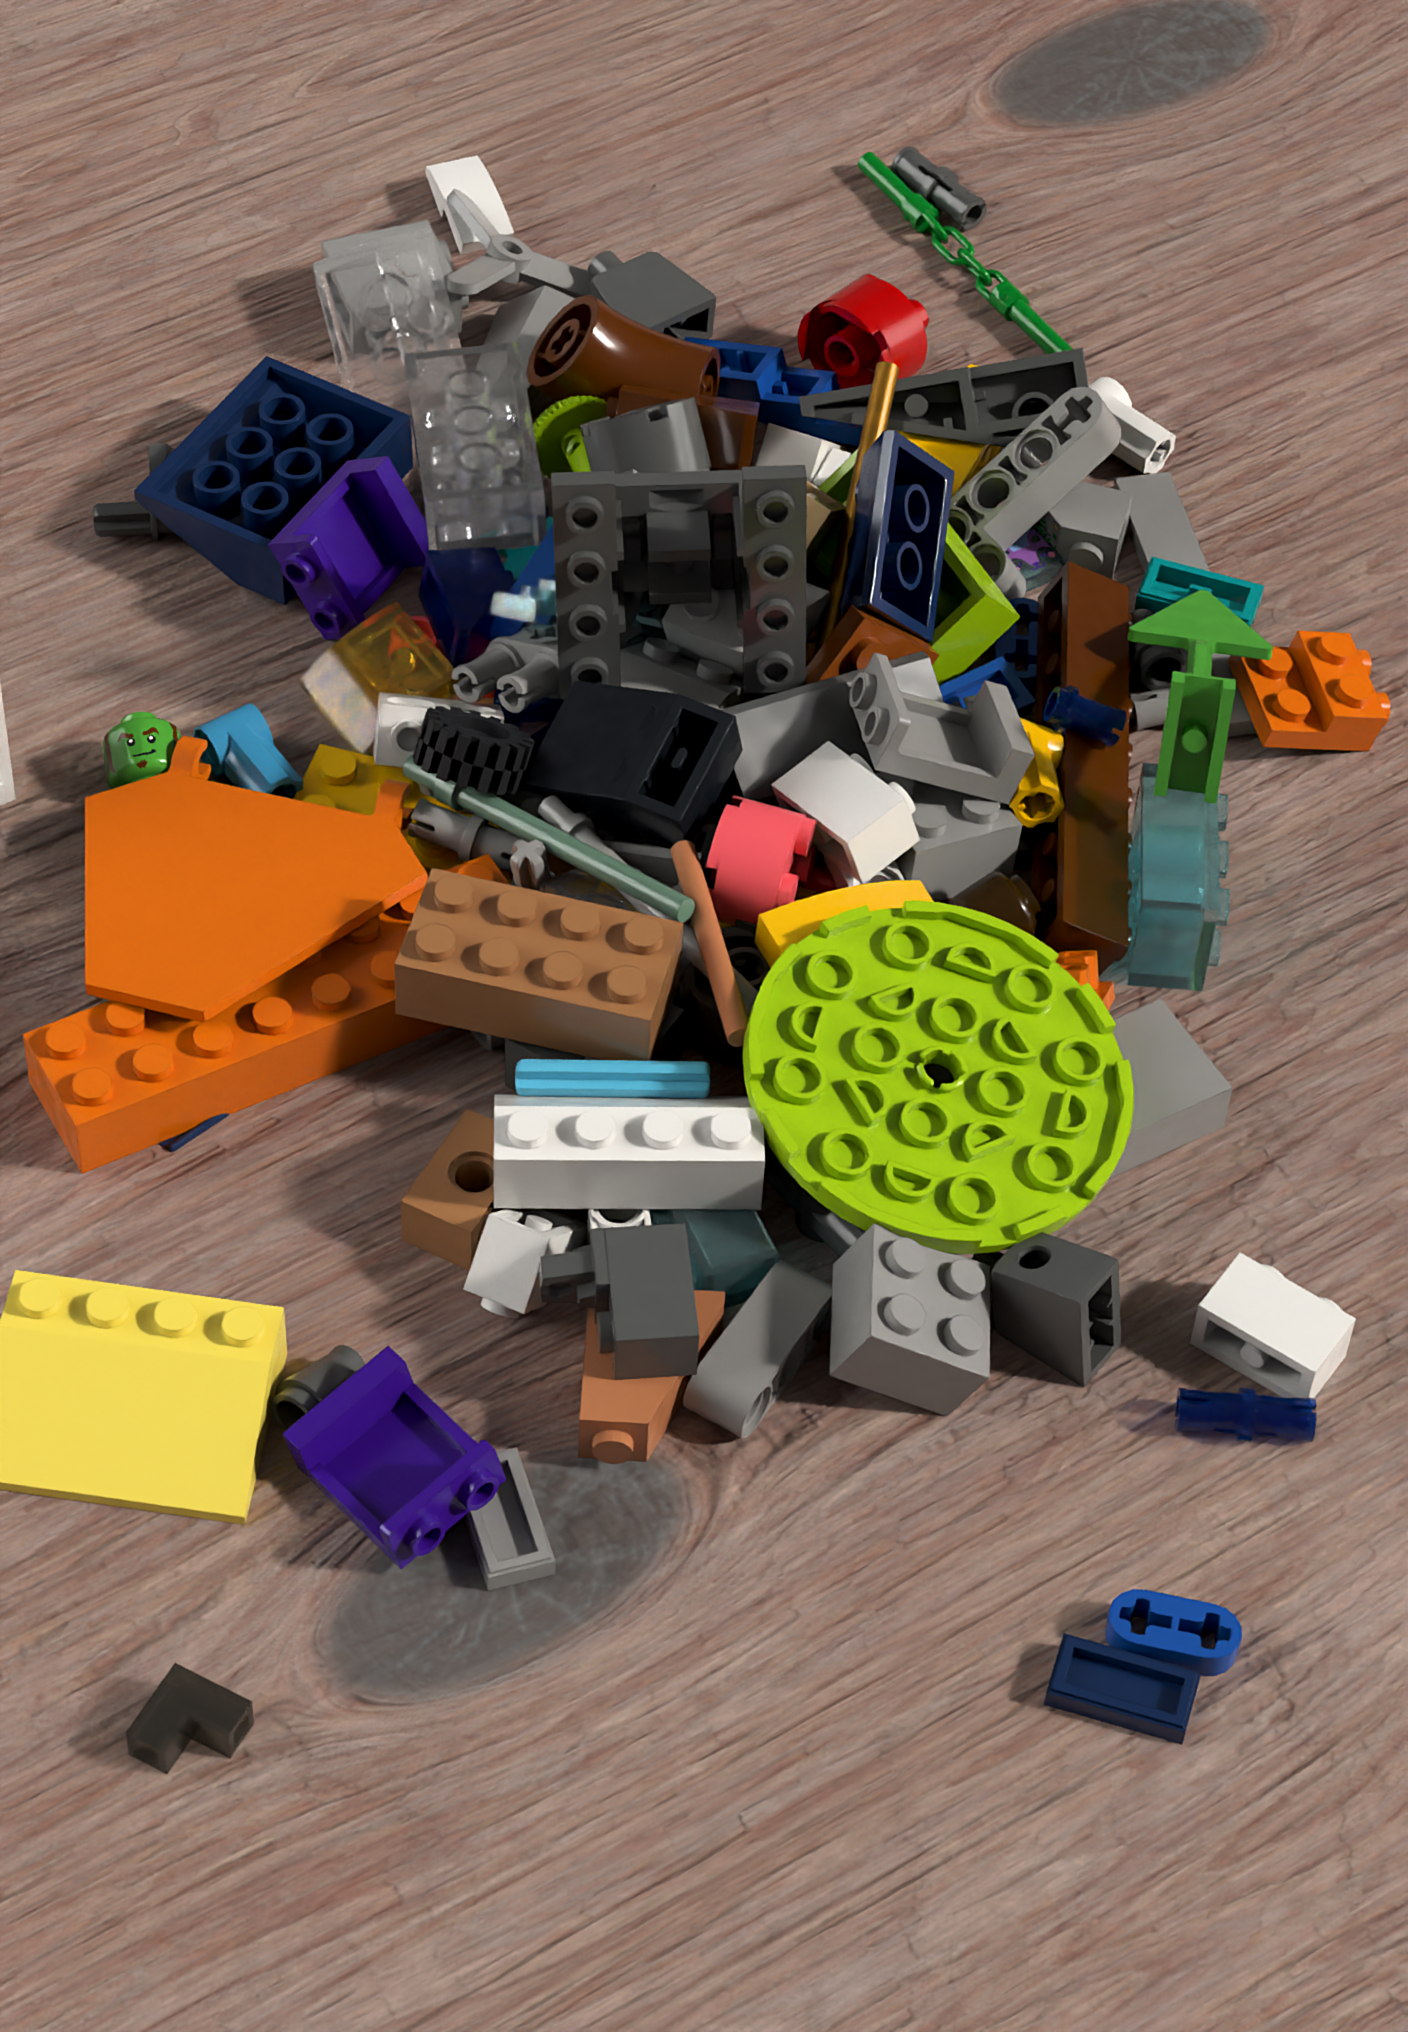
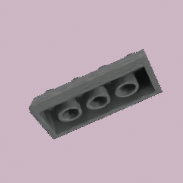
[709,651,944,825]

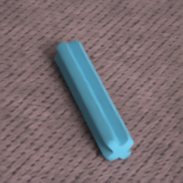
[515,1059,711,1099]

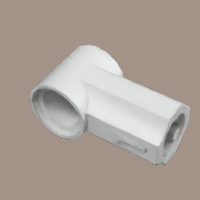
[1089,377,1176,474]

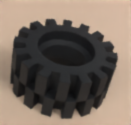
[413,706,535,795]

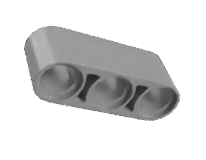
[683,1260,832,1438]

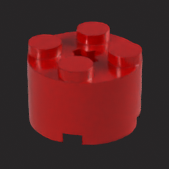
[797,274,929,389]

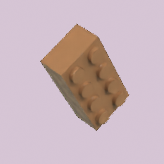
[394,868,683,1061]

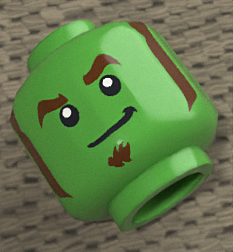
[102,712,181,789]

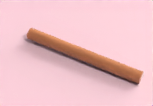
[670,840,748,1047]

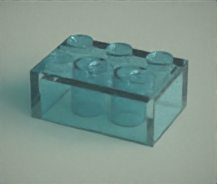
[1127,763,1230,991]

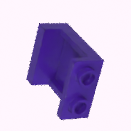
[268,456,443,640]
[282,1346,507,1570]

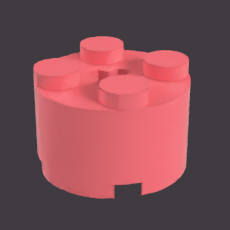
[706,795,817,926]

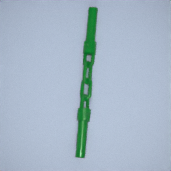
[858,152,1073,354]

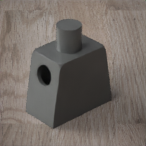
[588,251,716,340]
[972,1232,1121,1387]

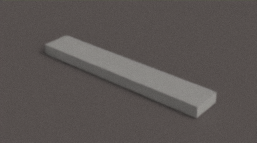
[1113,471,1257,737]

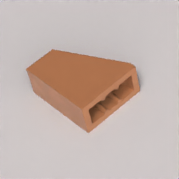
[578,1290,725,1464]

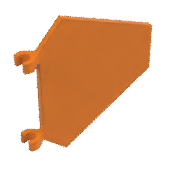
[85,735,428,1022]

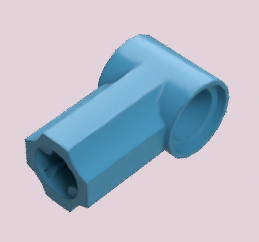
[193,703,303,799]

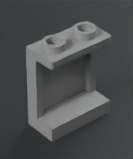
[849,653,1035,804]

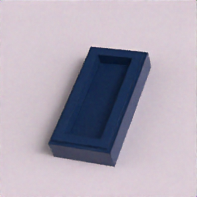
[1044,1633,1202,1744]

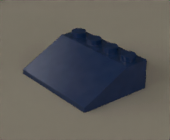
[134,356,413,605]

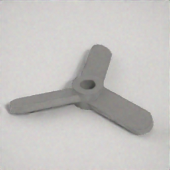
[447,189,592,298]

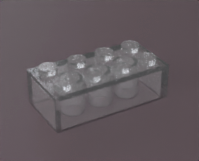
[404,342,547,557]

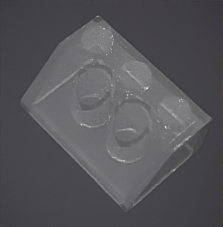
[311,227,473,417]

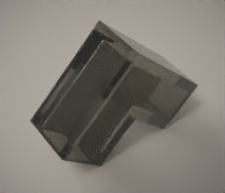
[126,1663,254,1774]

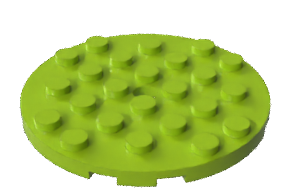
[742,900,1134,1254]

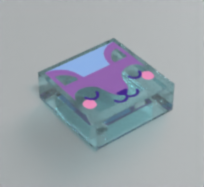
[997,526,1067,592]

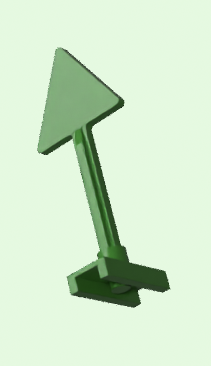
[1127,590,1273,804]

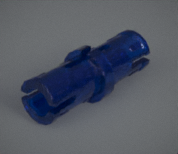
[1175,1387,1317,1442]

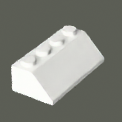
[493,1094,765,1210]

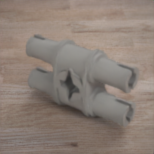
[452,618,643,713]

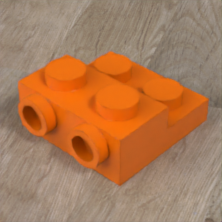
[1227,630,1390,751]

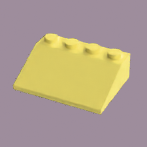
[0,1270,287,1525]

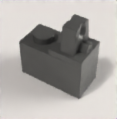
[539,1223,699,1380]

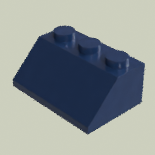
[839,430,954,643]

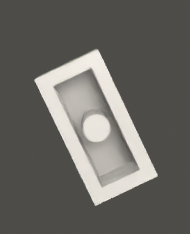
[771,741,920,884]
[1190,1253,1356,1410]

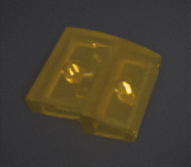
[299,601,461,756]

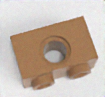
[401,1108,507,1271]

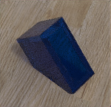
[418,547,515,674]

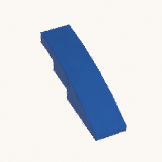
[684,337,863,446]

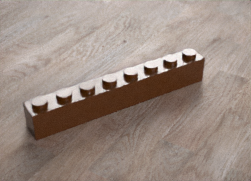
[1032,561,1133,976]

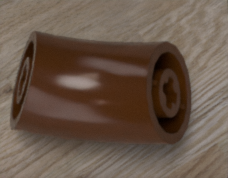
[526,294,720,402]

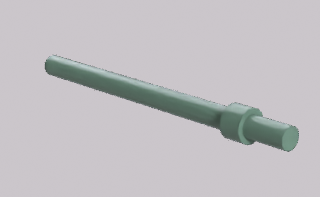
[403,755,695,922]

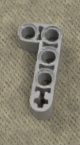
[948,387,1121,601]

